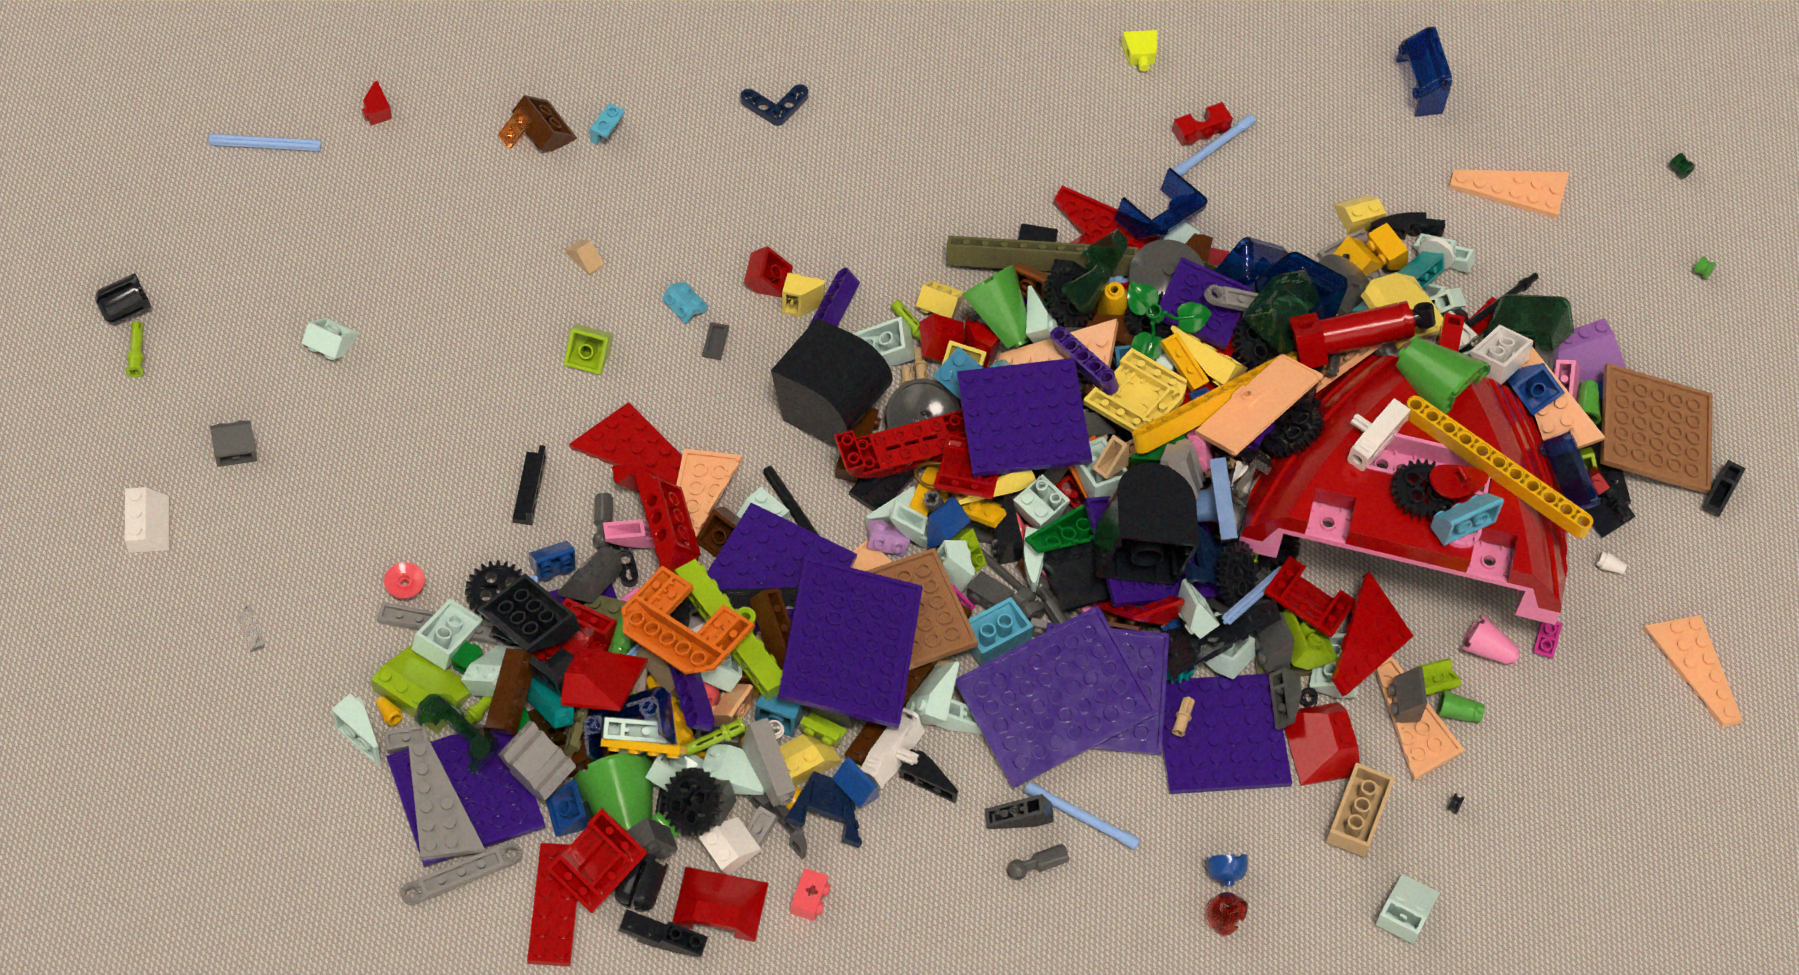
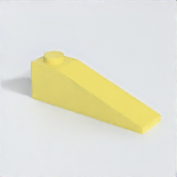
[1170,325,1248,386]
[953,470,1036,505]

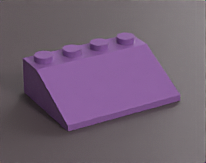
[1556,318,1626,388]

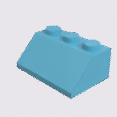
[1431,493,1504,546]
[968,597,1033,666]

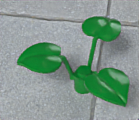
[1127,282,1211,361]

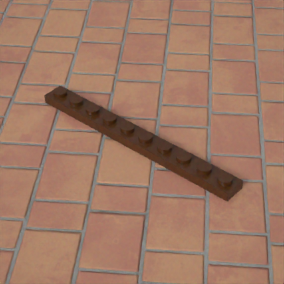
[844,605,972,766]

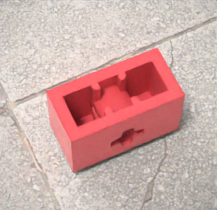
[790,868,831,921]

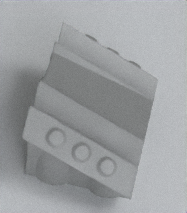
[1160,439,1206,505]
[498,721,576,800]

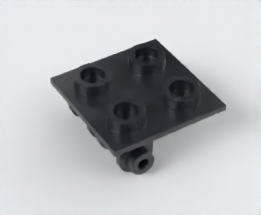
[1580,486,1636,538]

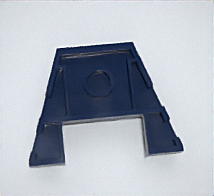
[1185,525,1224,585]
[784,771,862,848]

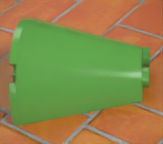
[963,265,1030,349]
[1396,335,1491,414]
[573,753,654,831]

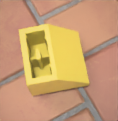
[782,273,825,317]

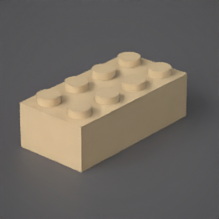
[1326,763,1395,858]

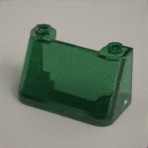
[1061,229,1128,314]
[1242,270,1324,354]
[1483,294,1575,350]
[414,693,500,776]

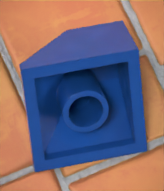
[1507,363,1565,415]

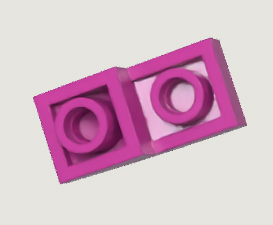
[1533,622,1563,659]

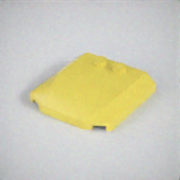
[1360,273,1443,349]
[1083,348,1187,433]

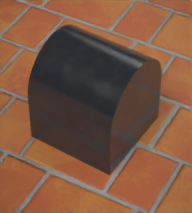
[771,318,893,443]
[1095,463,1199,586]

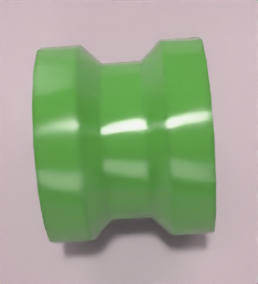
[1693,256,1717,279]

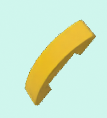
[909,465,940,517]

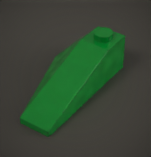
[1025,503,1095,553]

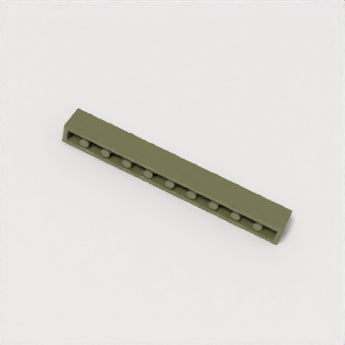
[946,236,1138,277]

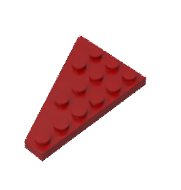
[1053,185,1164,278]
[569,402,682,485]
[1331,571,1413,696]

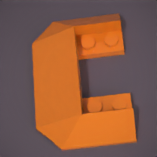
[621,566,755,675]

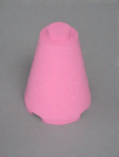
[1461,614,1520,665]

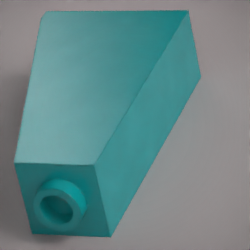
[526,675,574,728]

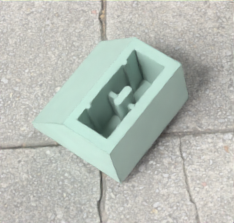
[1013,474,1070,529]
[937,540,975,593]

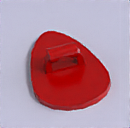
[1429,464,1489,500]

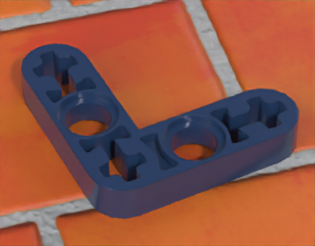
[740,84,809,126]

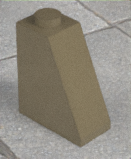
[636,647,679,698]

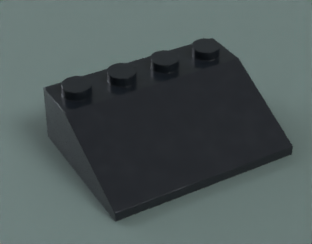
[1043,540,1111,612]
[478,573,580,653]

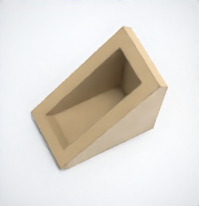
[565,240,604,276]
[1092,435,1129,479]

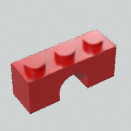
[1172,102,1233,146]

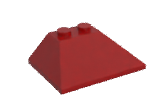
[933,434,999,500]
[1263,556,1356,638]
[1090,595,1185,625]
[530,598,617,661]
[561,648,648,711]
[1284,702,1360,786]
[546,807,648,914]
[672,867,769,942]

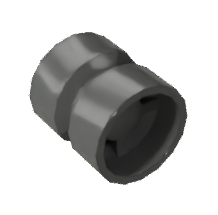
[1012,587,1046,622]

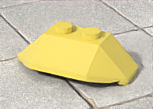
[765,734,842,793]

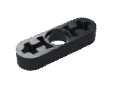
[611,543,638,587]

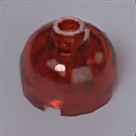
[1206,892,1248,936]

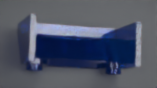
[1396,26,1452,117]
[1115,168,1208,239]
[1215,237,1289,297]
[1254,252,1348,320]
[1540,427,1604,510]
[583,686,677,761]

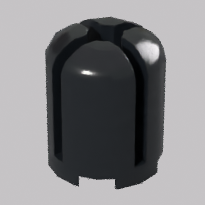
[95,273,152,324]
[615,853,669,912]

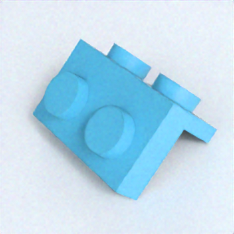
[589,103,625,145]
[662,282,709,324]

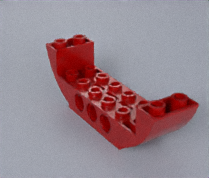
[834,408,966,479]
[611,464,701,573]

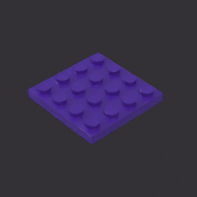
[1160,257,1252,350]

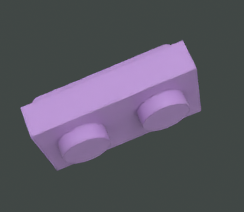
[867,519,910,556]

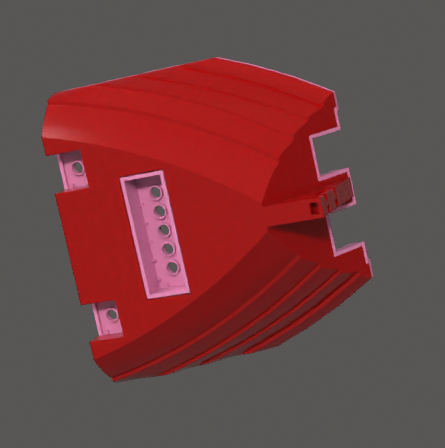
[1239,312,1568,625]

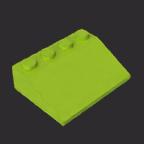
[371,645,472,734]

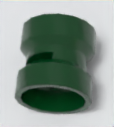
[1669,153,1695,178]

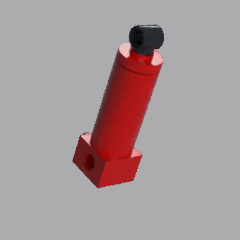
[1289,300,1436,368]

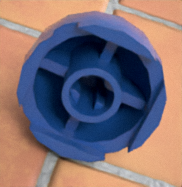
[1206,854,1248,886]

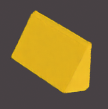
[1333,236,1384,276]

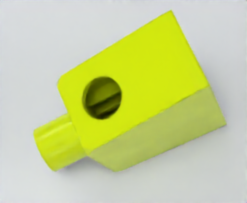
[1121,30,1157,71]

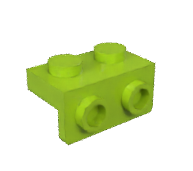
[1413,658,1461,695]
[800,712,847,748]

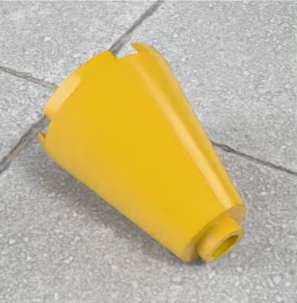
[1097,282,1128,315]

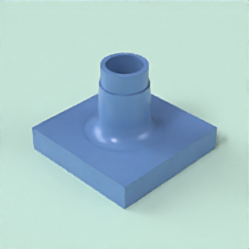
[1196,457,1238,546]

